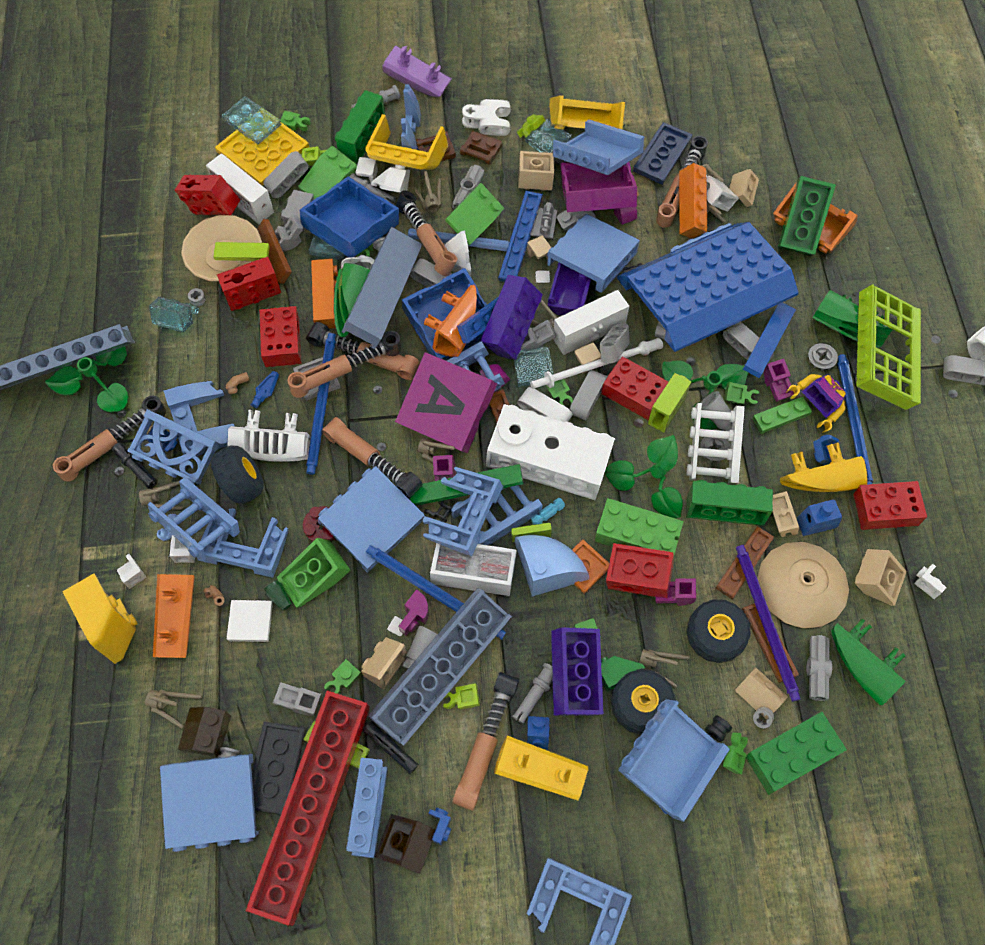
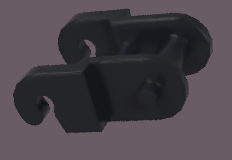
[424,500,452,522]

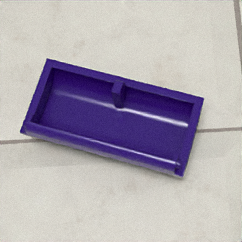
[547,262,591,316]

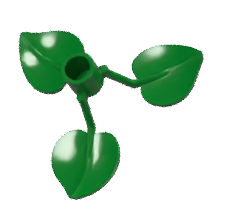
[45,347,128,412]
[662,360,748,430]
[605,435,683,518]

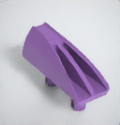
[382,46,452,97]

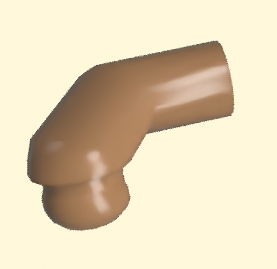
[226,372,250,394]
[204,585,224,606]

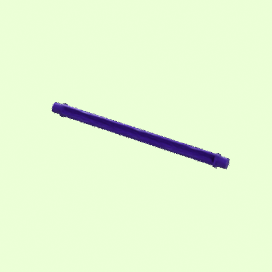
[736,545,801,702]

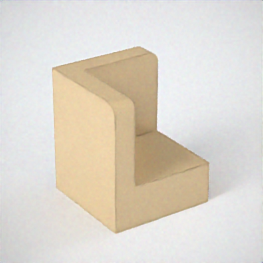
[527,235,551,259]
[574,343,601,374]

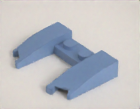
[401,84,421,150]
[164,381,235,456]
[423,467,503,556]
[197,508,288,578]
[527,857,632,945]

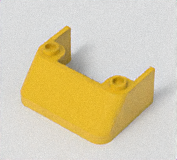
[549,95,625,130]
[366,114,448,170]
[62,574,138,664]

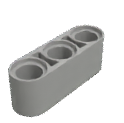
[264,151,308,198]
[409,258,452,287]
[723,322,774,360]
[600,323,630,364]
[943,355,985,385]
[569,370,608,421]

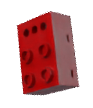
[174,175,240,216]
[217,257,281,311]
[260,306,302,367]
[601,356,668,421]
[853,481,927,530]
[606,543,674,599]

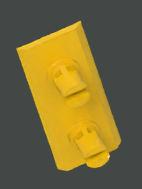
[780,443,867,492]
[494,736,588,800]

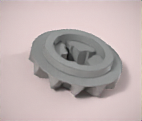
[807,343,838,371]
[700,437,730,463]

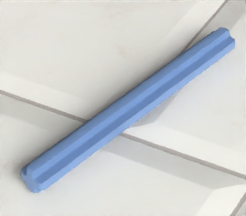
[408,228,509,251]

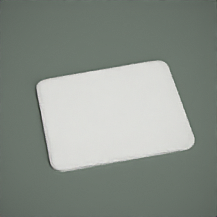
[536,271,550,283]
[387,616,403,636]

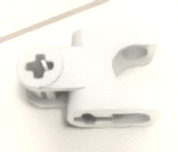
[462,99,511,136]

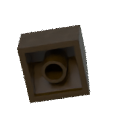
[178,707,231,758]
[374,814,436,874]

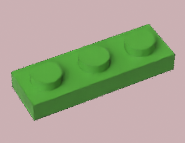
[752,397,812,434]

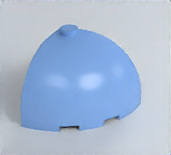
[515,535,590,596]

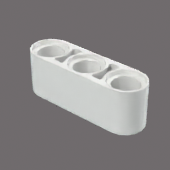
[517,387,572,422]

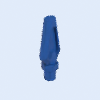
[251,371,279,408]

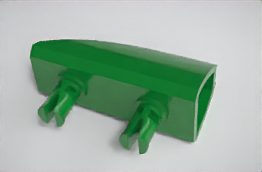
[334,263,370,337]
[813,290,893,348]
[831,618,906,706]

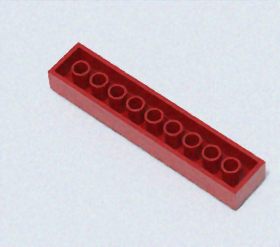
[246,691,370,926]

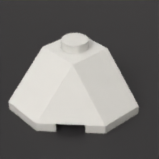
[371,164,410,192]
[445,231,471,277]

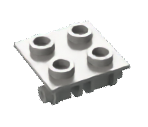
[531,203,557,239]

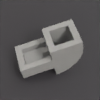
[556,210,596,232]
[275,215,303,251]
[521,320,556,353]
[273,682,321,716]

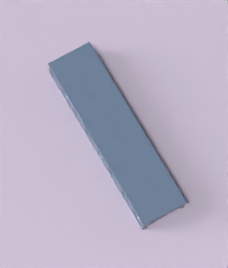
[341,227,422,349]
[0,324,135,390]
[368,588,512,746]

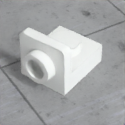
[914,564,946,599]

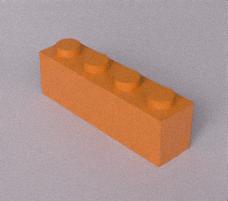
[679,163,707,239]
[311,259,338,329]

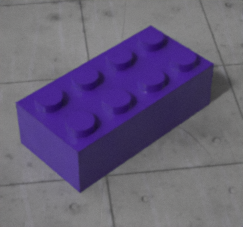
[481,275,543,360]
[551,627,603,716]

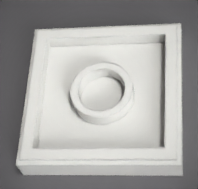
[227,600,273,642]

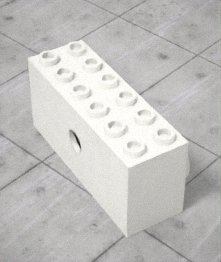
[486,404,615,500]

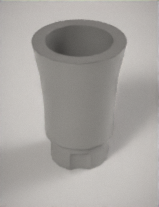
[700,391,732,431]
[402,626,438,669]

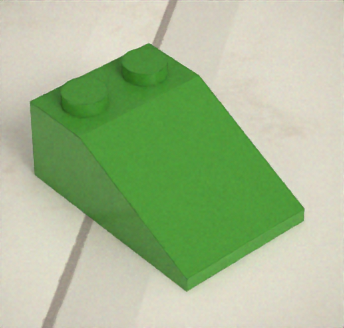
[298,146,358,199]
[445,183,504,246]
[276,538,350,608]

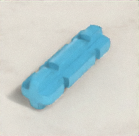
[531,498,565,525]

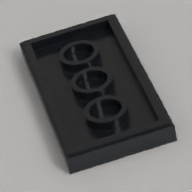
[252,721,306,815]

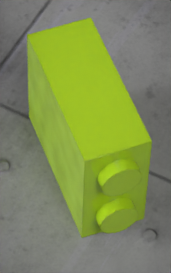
[648,373,691,433]

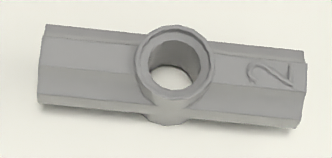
[452,165,484,209]
[806,635,832,701]

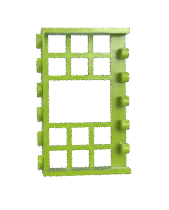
[856,284,921,410]

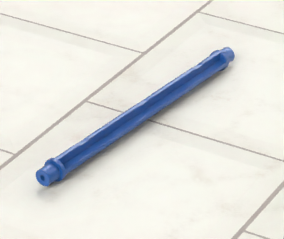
[306,333,336,475]
[837,354,873,485]
[366,545,506,640]

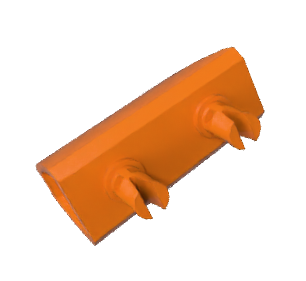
[424,285,477,357]
[153,574,195,658]

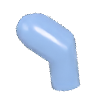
[157,514,177,541]

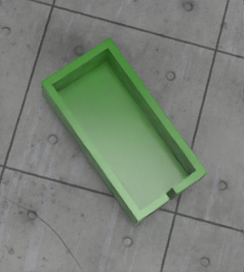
[595,498,684,554]

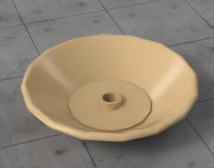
[181,215,262,281]
[757,542,849,629]

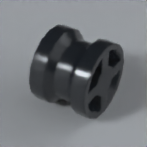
[705,715,732,743]

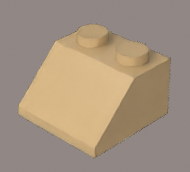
[518,151,554,191]
[855,549,907,606]
[361,637,407,690]

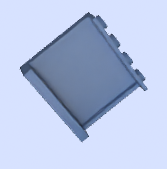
[553,120,644,175]
[547,214,640,293]
[318,466,425,573]
[618,699,730,822]
[160,753,259,851]

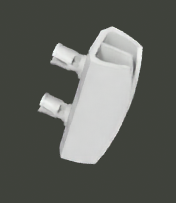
[228,410,311,461]

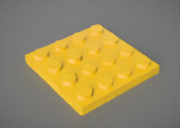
[215,109,310,186]

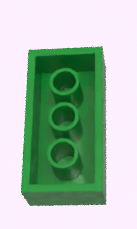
[335,90,385,165]
[777,176,836,256]
[686,480,773,526]
[746,712,847,795]

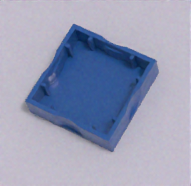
[300,176,399,258]
[402,268,487,361]

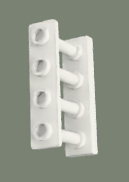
[687,403,744,485]

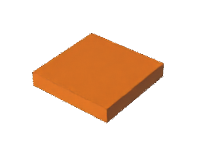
[572,540,609,594]

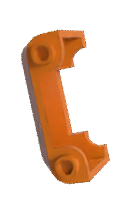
[773,182,858,254]

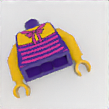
[786,374,846,433]

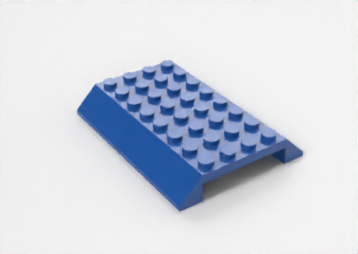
[617,222,799,352]

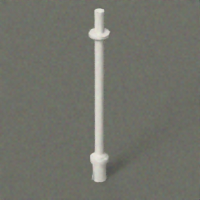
[530,338,663,389]

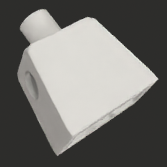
[706,175,739,212]

